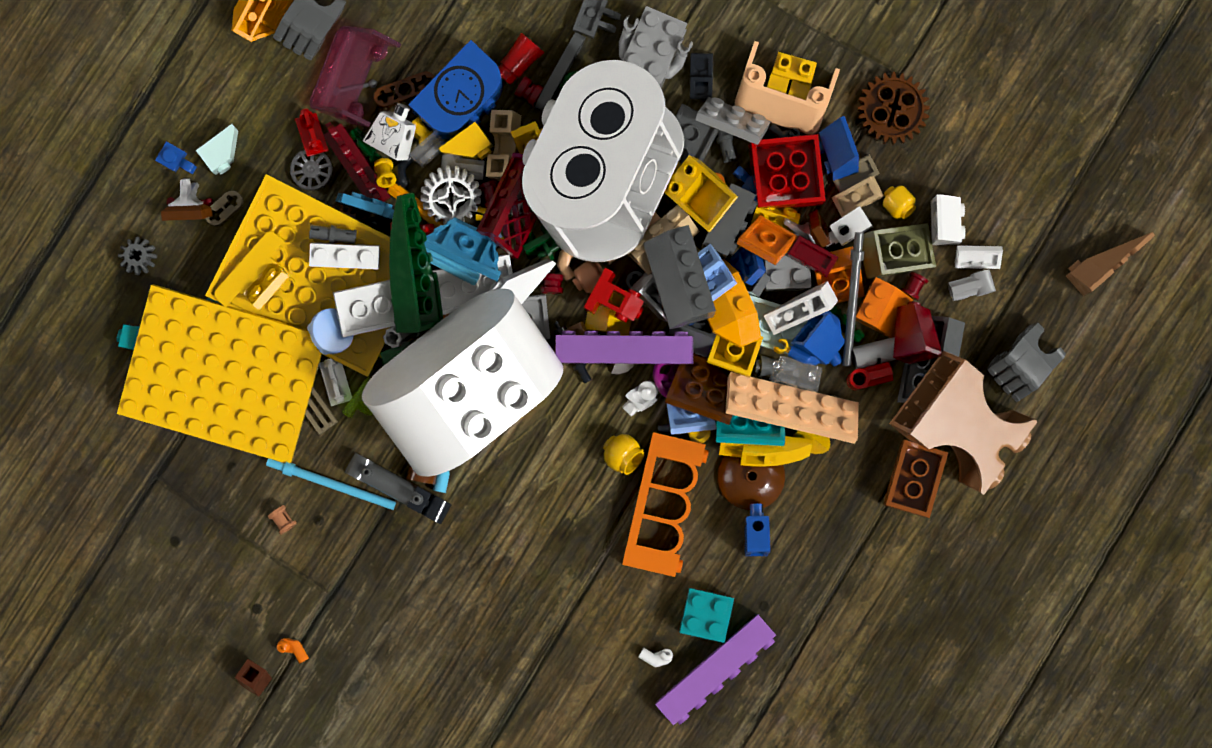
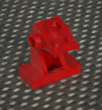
[584,268,644,323]

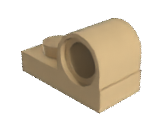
[832,176,884,217]

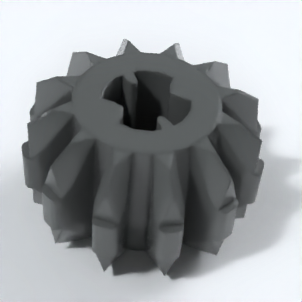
[118,237,157,275]

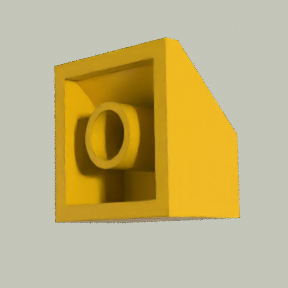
[439,122,494,160]

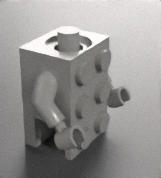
[619,6,693,89]

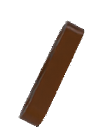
[374,71,435,108]

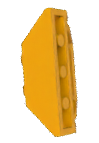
[231,0,293,42]
[707,259,761,348]

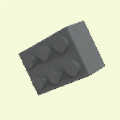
[701,183,758,260]

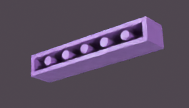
[556,331,693,364]
[655,614,776,725]

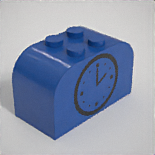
[408,40,503,140]

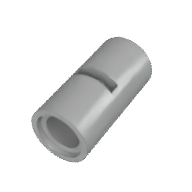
[852,337,897,369]

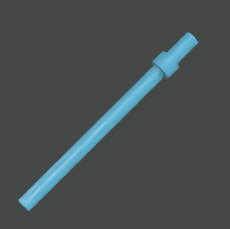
[266,458,396,510]

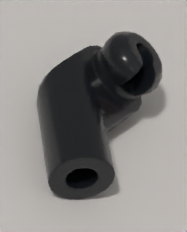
[393,157,413,188]

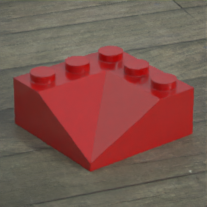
[749,134,826,208]

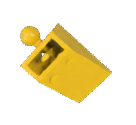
[664,155,738,232]

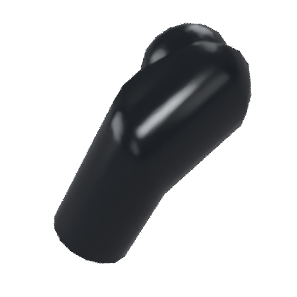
[767,123,801,138]
[368,206,395,231]

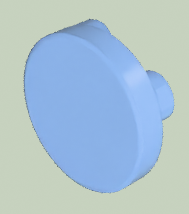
[307,308,354,355]

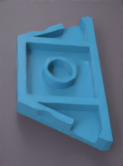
[336,192,394,219]
[424,217,501,281]

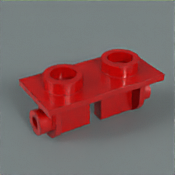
[295,109,329,157]

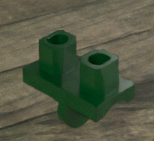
[523,225,559,260]

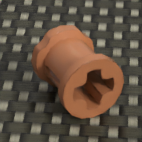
[268,505,297,535]

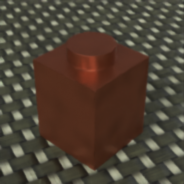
[235,659,272,697]

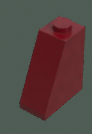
[893,302,942,364]

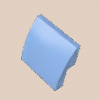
[698,244,737,301]

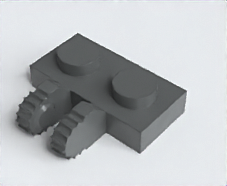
[573,0,621,39]

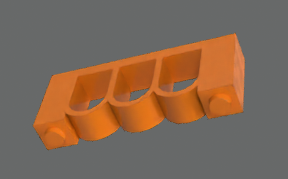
[622,432,709,577]

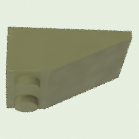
[862,223,936,279]

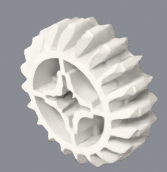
[421,165,481,225]

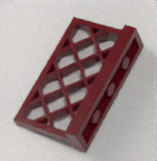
[476,153,537,259]

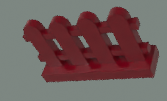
[324,122,391,202]

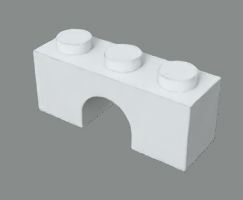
[309,242,380,269]

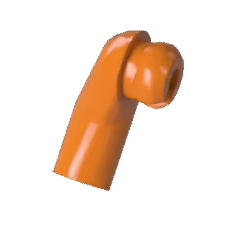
[277,638,309,664]

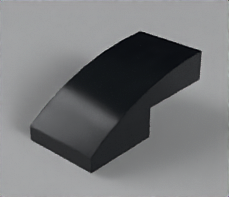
[690,52,713,99]

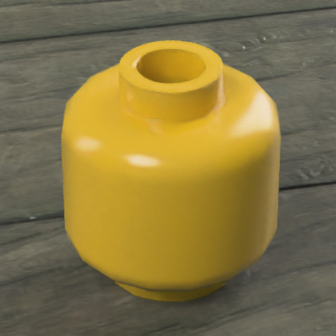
[883,186,916,219]

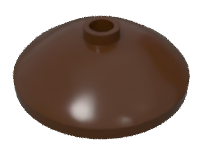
[718,456,785,510]

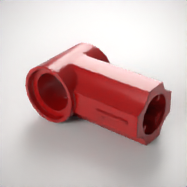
[846,362,893,390]

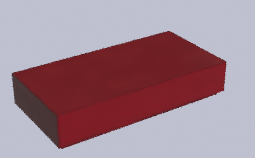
[787,235,838,278]

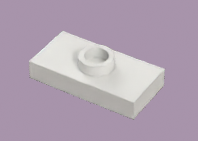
[955,246,1003,269]

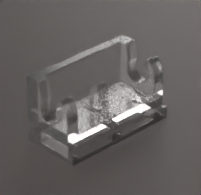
[769,356,822,392]

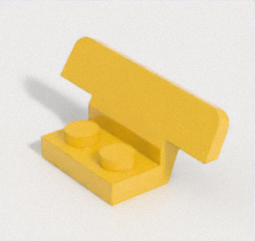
[215,231,289,310]

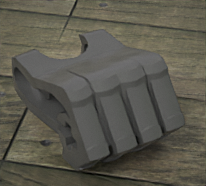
[273,0,346,60]
[987,322,1066,402]

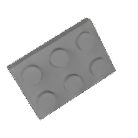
[695,97,771,145]

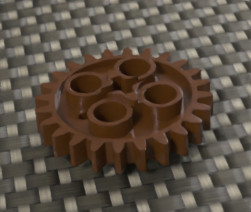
[857,72,930,145]

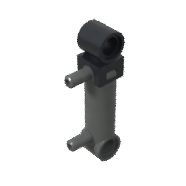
[345,452,452,524]

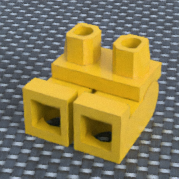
[767,52,817,100]

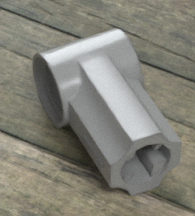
[441,154,485,181]
[948,269,996,301]
[383,326,421,348]

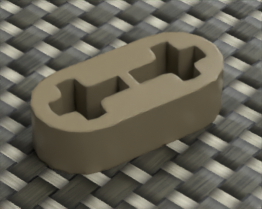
[206,191,244,227]

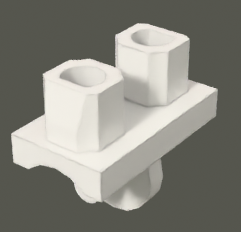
[622,381,658,416]

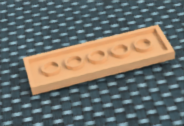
[725,372,859,444]

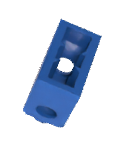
[745,504,770,556]

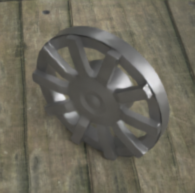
[290,150,333,191]

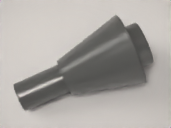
[753,355,796,377]

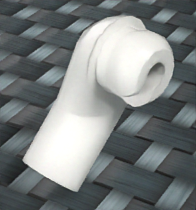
[638,648,673,667]

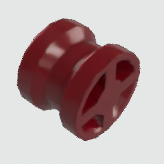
[541,274,564,294]

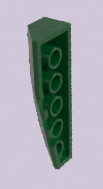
[389,192,443,333]

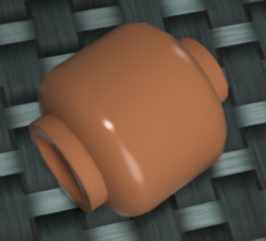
[572,261,604,293]

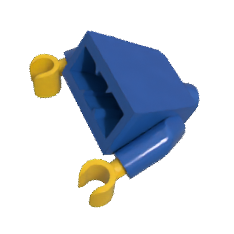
[774,311,845,366]

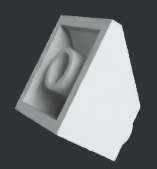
[931,194,965,245]

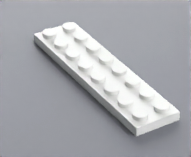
[333,254,513,337]

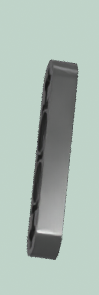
[535,32,586,112]

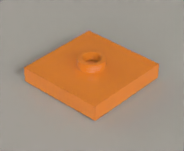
[737,215,798,265]

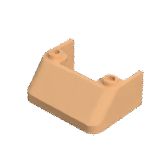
[734,41,840,135]

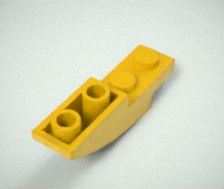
[719,436,813,467]

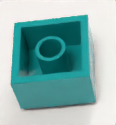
[679,588,734,643]

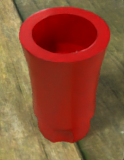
[498,33,544,85]

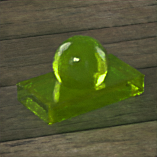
[342,377,373,418]

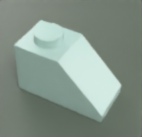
[196,124,238,175]

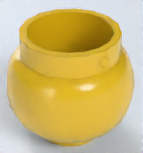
[603,434,644,475]

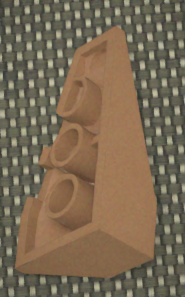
[1066,232,1155,296]

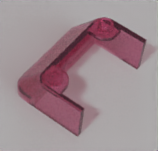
[310,26,401,127]

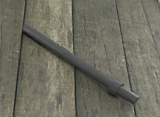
[842,232,865,366]

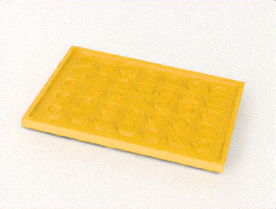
[205,174,390,377]
[117,284,322,463]

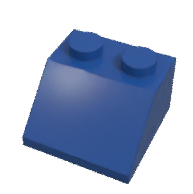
[819,116,859,181]

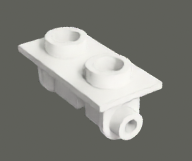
[319,358,353,406]

